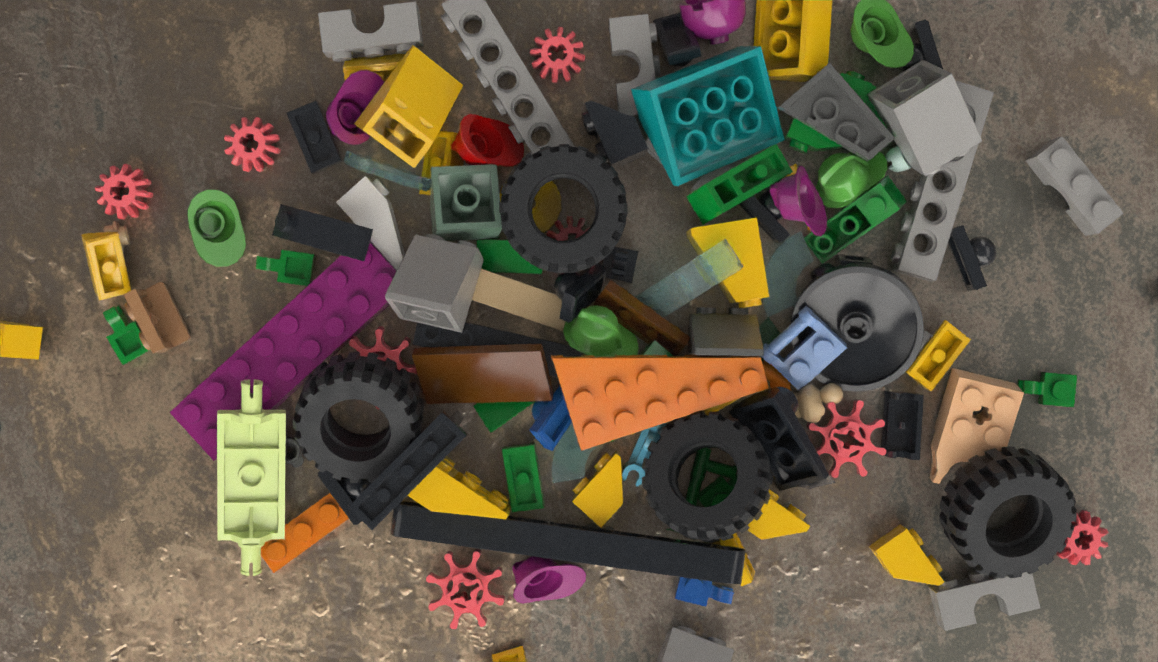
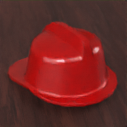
[451,114,524,167]

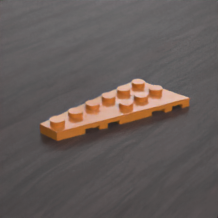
[551,355,769,451]

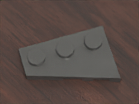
[778,63,895,161]

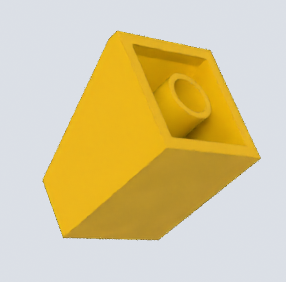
[686,218,769,308]

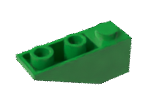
[803,175,907,263]

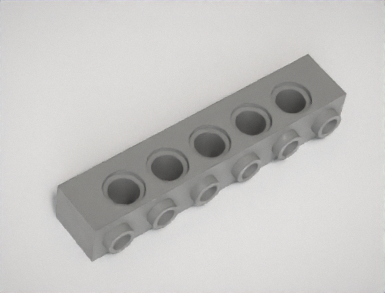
[441,0,575,155]
[890,81,994,282]

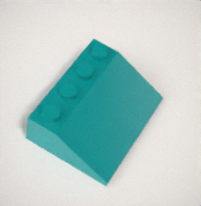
[631,46,785,186]

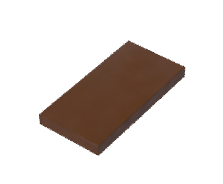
[412,344,554,404]

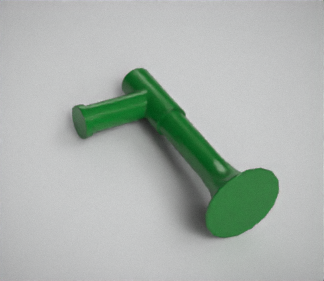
[666,448,737,533]

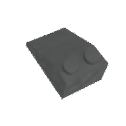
[688,307,764,356]

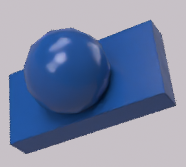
[529,385,572,451]

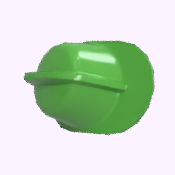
[850,0,914,68]
[816,152,887,208]
[187,190,246,267]
[563,305,639,357]

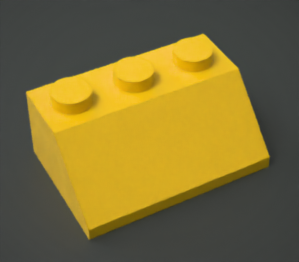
[753,0,832,82]

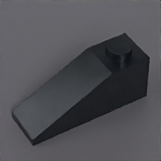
[272,204,373,261]

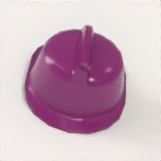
[326,70,385,145]
[770,166,827,236]
[512,556,586,604]

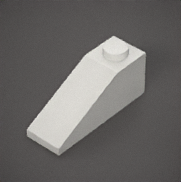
[336,176,405,270]

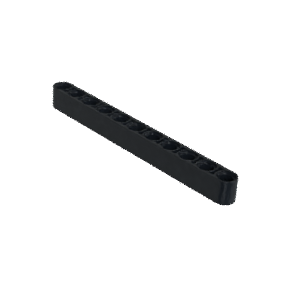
[390,501,746,584]

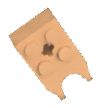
[930,368,1024,484]

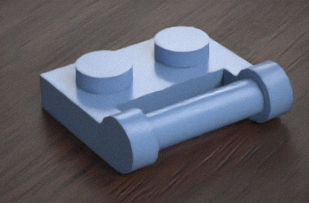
[761,306,847,390]

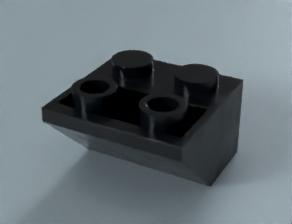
[581,100,648,169]

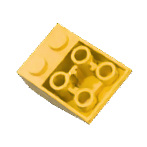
[354,45,463,168]
[407,456,511,519]

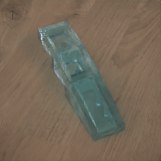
[635,238,744,318]

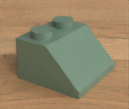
[430,165,502,241]

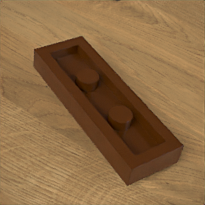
[593,280,691,356]

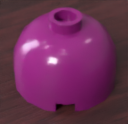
[679,0,746,45]

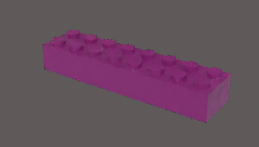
[169,241,397,461]

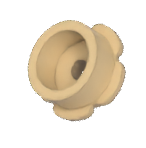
[104,221,130,252]

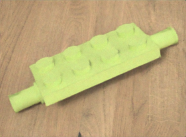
[217,379,286,576]

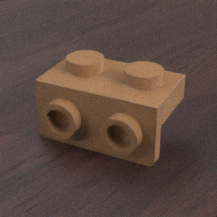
[123,282,191,354]

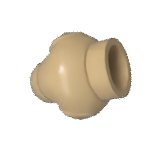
[794,383,843,423]

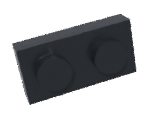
[286,101,343,174]

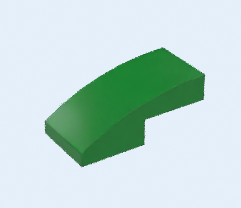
[476,240,542,274]

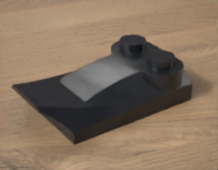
[729,387,836,491]

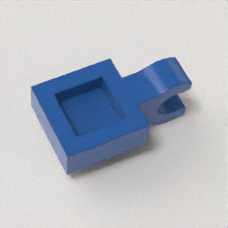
[675,577,734,607]

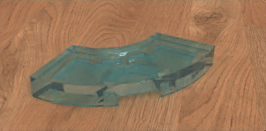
[344,151,431,191]
[762,231,814,317]
[552,424,598,483]

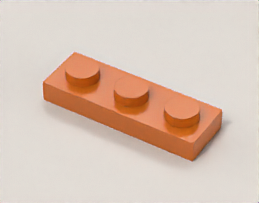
[261,493,349,573]

